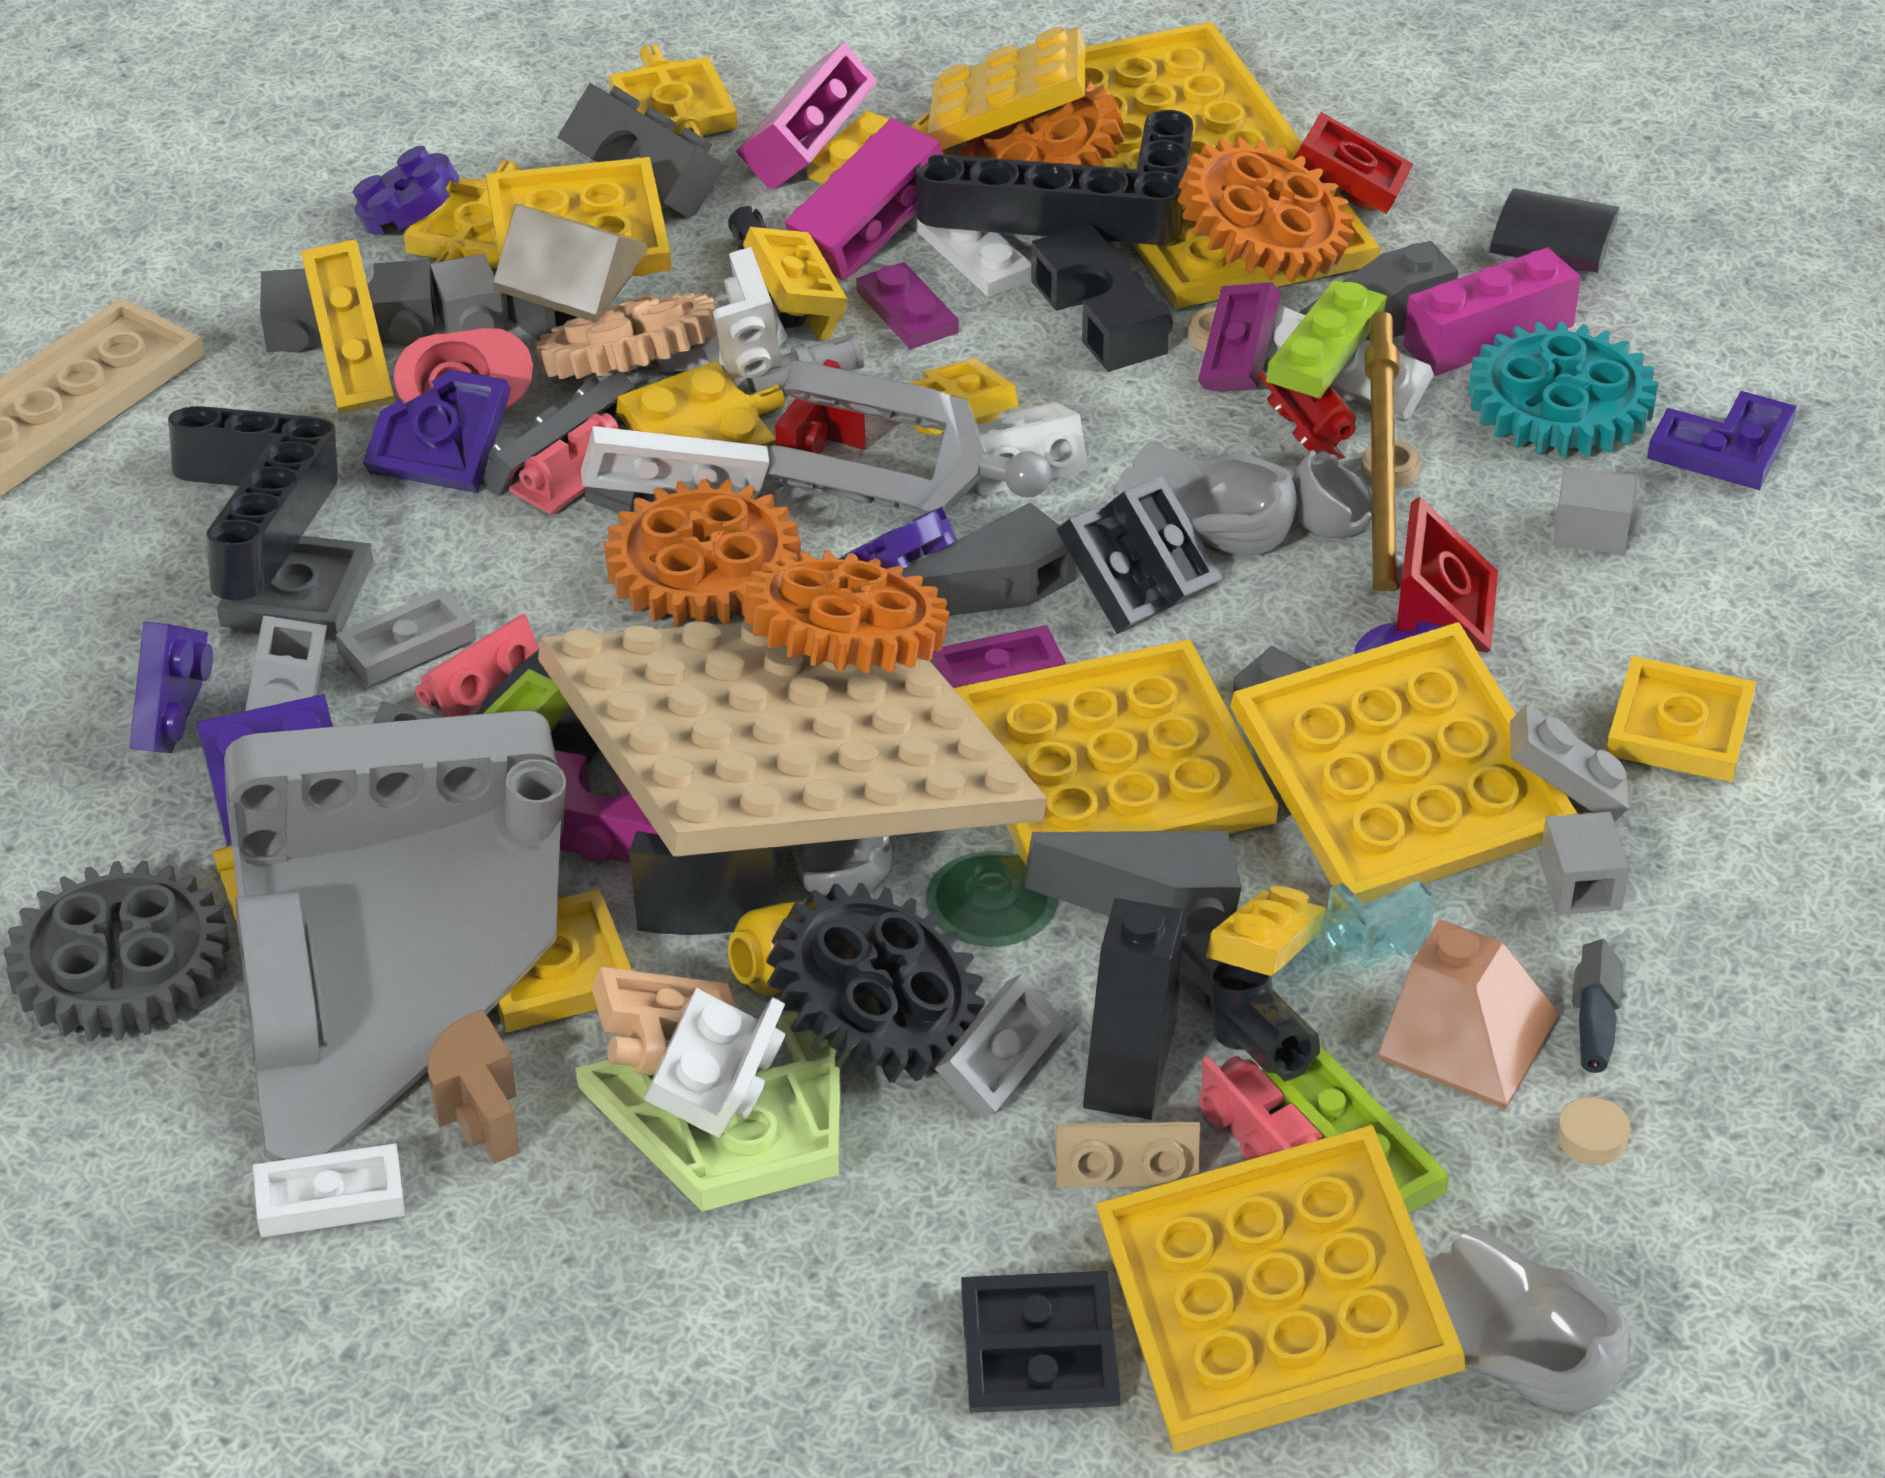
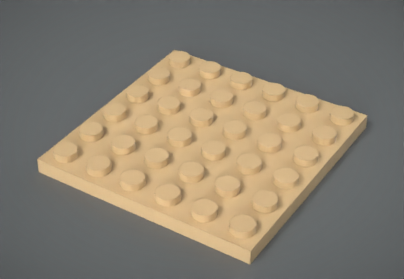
[538,621,1047,857]

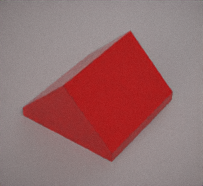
[1396,497,1498,652]

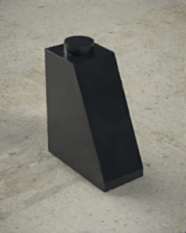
[1083,898,1184,1120]

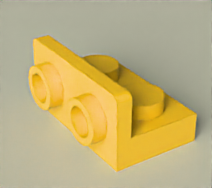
[743,227,847,340]

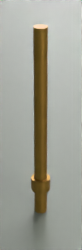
[1364,312,1400,591]

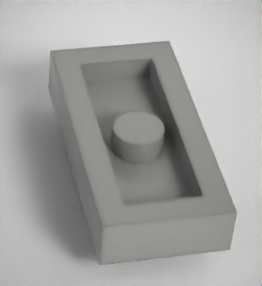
[336,588,476,687]
[1510,704,1629,822]
[935,973,1067,1118]

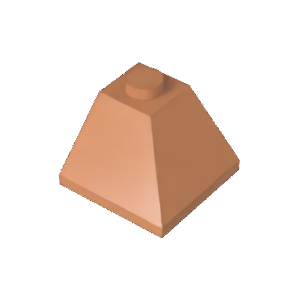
[1378,919,1559,1109]

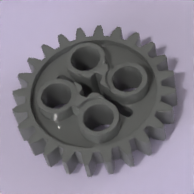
[4,861,230,1041]

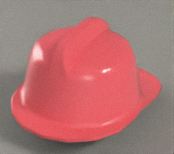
[394,328,534,410]

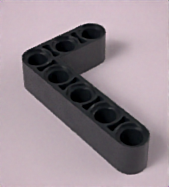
[915,110,1193,245]
[168,406,338,600]

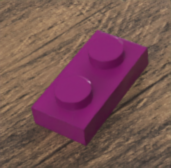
[856,262,959,350]
[1198,282,1281,392]
[930,625,1066,688]

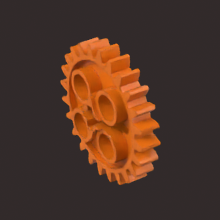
[957,80,1126,167]
[1177,137,1354,282]
[604,479,801,627]
[743,551,949,674]

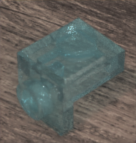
[1324,880,1436,969]

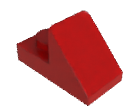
[775,359,866,454]

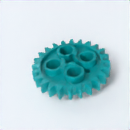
[1468,322,1658,458]

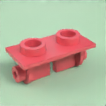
[509,413,619,515]
[415,614,539,717]
[1198,1056,1323,1161]

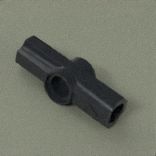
[1179,929,1320,1082]

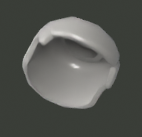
[1292,450,1372,538]
[792,836,894,897]

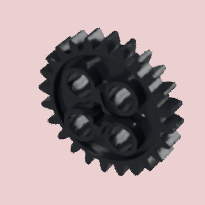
[766,883,985,1083]

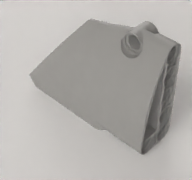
[224,711,566,1161]

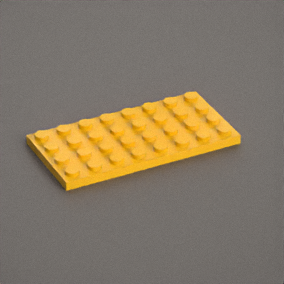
[1085,21,1380,309]

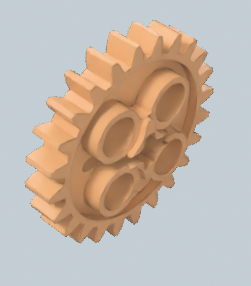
[535,293,716,379]

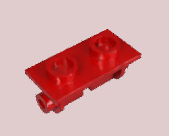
[1258,370,1356,460]

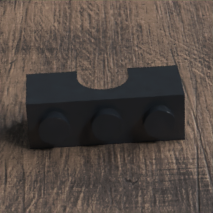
[1031,224,1173,372]

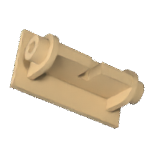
[1054,1120,1200,1187]

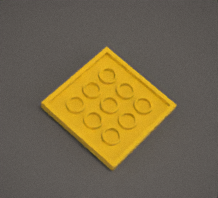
[1230,622,1578,910]
[953,639,1278,869]
[1095,1125,1466,1454]

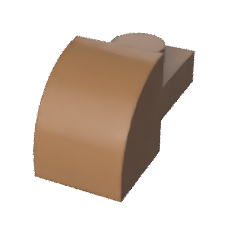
[427,1009,520,1164]

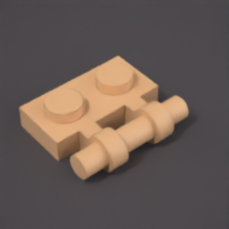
[592,967,736,1076]

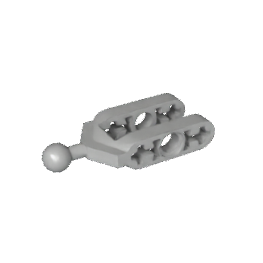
[765,361,1051,514]

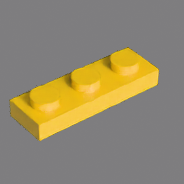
[300,239,395,414]
[1206,886,1326,976]

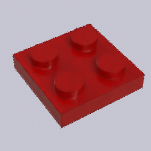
[1292,112,1413,214]

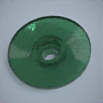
[926,851,1058,947]

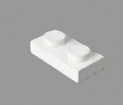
[253,1143,406,1238]

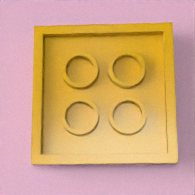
[927,26,1085,150]
[486,157,672,276]

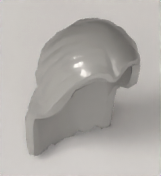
[1113,442,1298,556]
[1429,1225,1632,1413]

